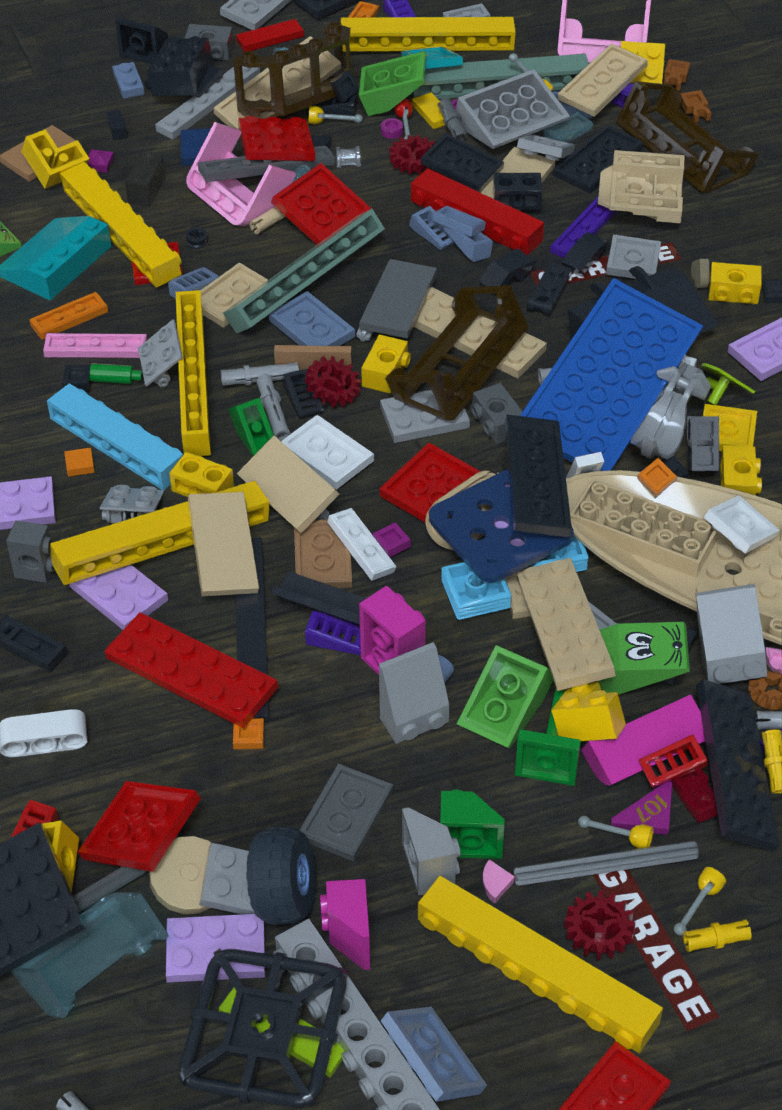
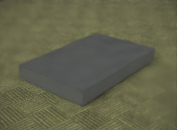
[300,764,393,862]

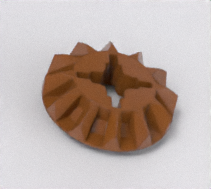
[748,669,782,710]

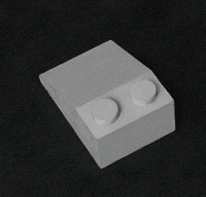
[695,584,767,684]
[379,642,449,744]

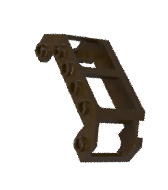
[233,22,353,117]

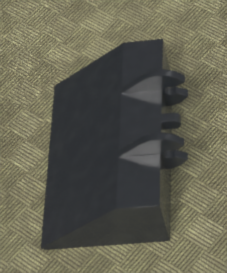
[568,266,719,340]

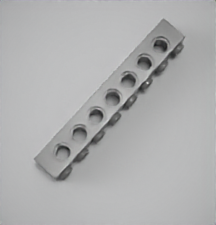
[273,919,439,1110]

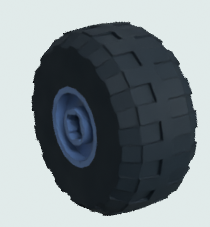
[246,827,316,925]

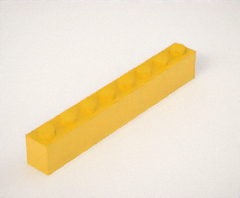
[341,17,516,51]
[60,162,181,288]
[176,290,211,456]
[50,481,269,585]
[418,876,663,1054]

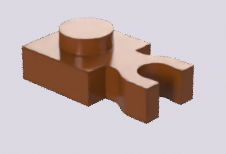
[664,59,691,91]
[681,90,711,123]

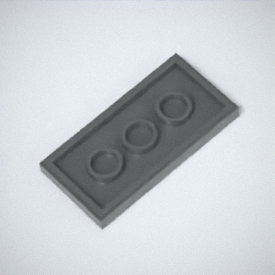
[359,259,437,338]

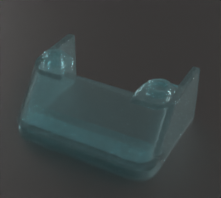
[11,892,169,1018]

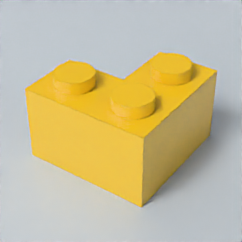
[21,129,89,189]
[552,681,626,741]

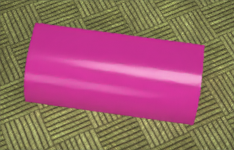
[581,695,705,786]

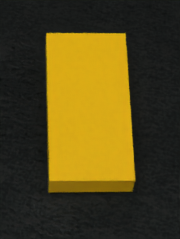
[412,92,445,129]

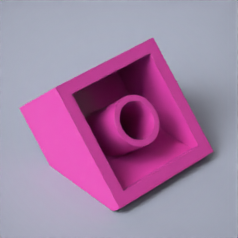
[320,879,370,970]

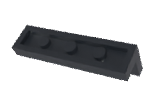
[272,571,367,627]

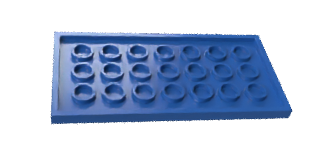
[520,278,703,471]

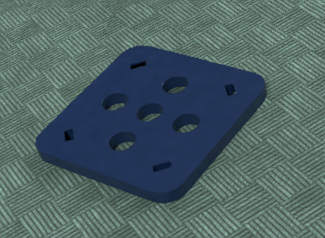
[429,470,574,583]

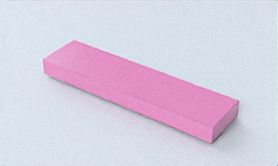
[43,333,147,358]

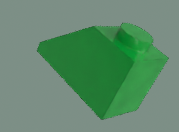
[228,398,274,456]

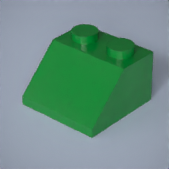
[440,789,504,859]

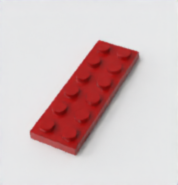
[104,612,279,728]

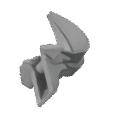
[630,362,711,459]

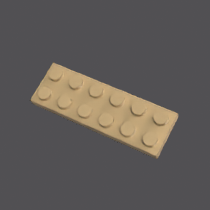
[214,36,341,130]
[413,287,547,378]
[516,557,615,691]

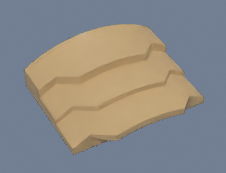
[598,150,685,223]

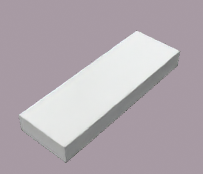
[327,508,396,581]

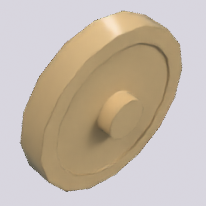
[149,836,211,914]

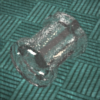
[336,146,360,168]

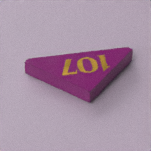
[611,781,672,835]

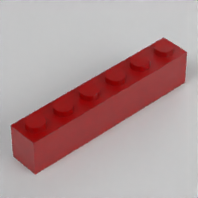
[411,168,544,255]

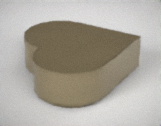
[691,259,710,288]

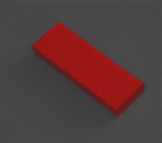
[236,19,304,52]

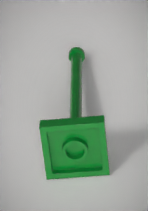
[515,688,581,786]

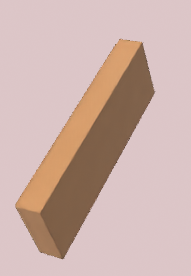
[274,345,352,370]

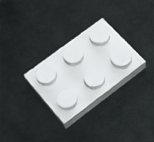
[281,415,374,489]

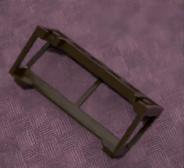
[616,81,759,193]
[385,285,528,420]

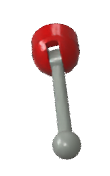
[394,99,413,139]

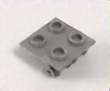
[138,320,183,387]
[100,485,164,523]

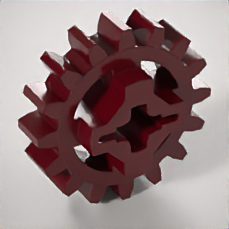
[389,135,435,174]
[304,356,362,407]
[564,890,636,960]

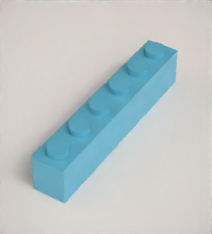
[47,383,183,490]

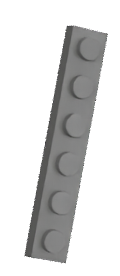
[155,66,260,139]

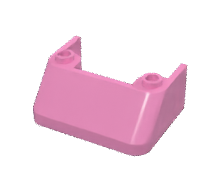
[558,0,651,63]
[186,122,296,227]

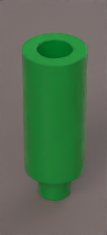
[90,363,143,384]

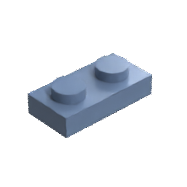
[112,62,144,98]

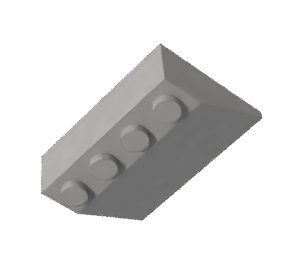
[456,69,570,149]

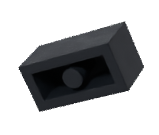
[107,110,127,141]

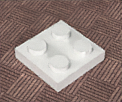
[704,495,780,553]

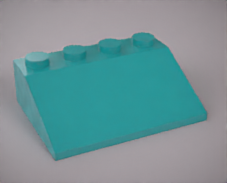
[0,216,111,301]

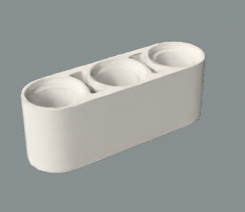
[0,709,87,757]

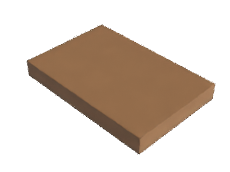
[0,125,82,182]
[294,519,352,588]

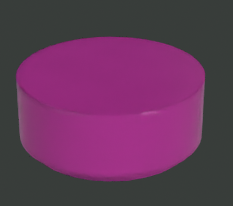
[381,118,403,139]

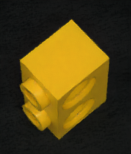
[169,452,234,497]

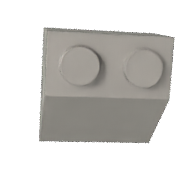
[402,808,460,896]

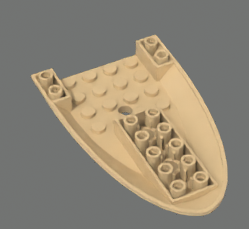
[566,470,782,645]

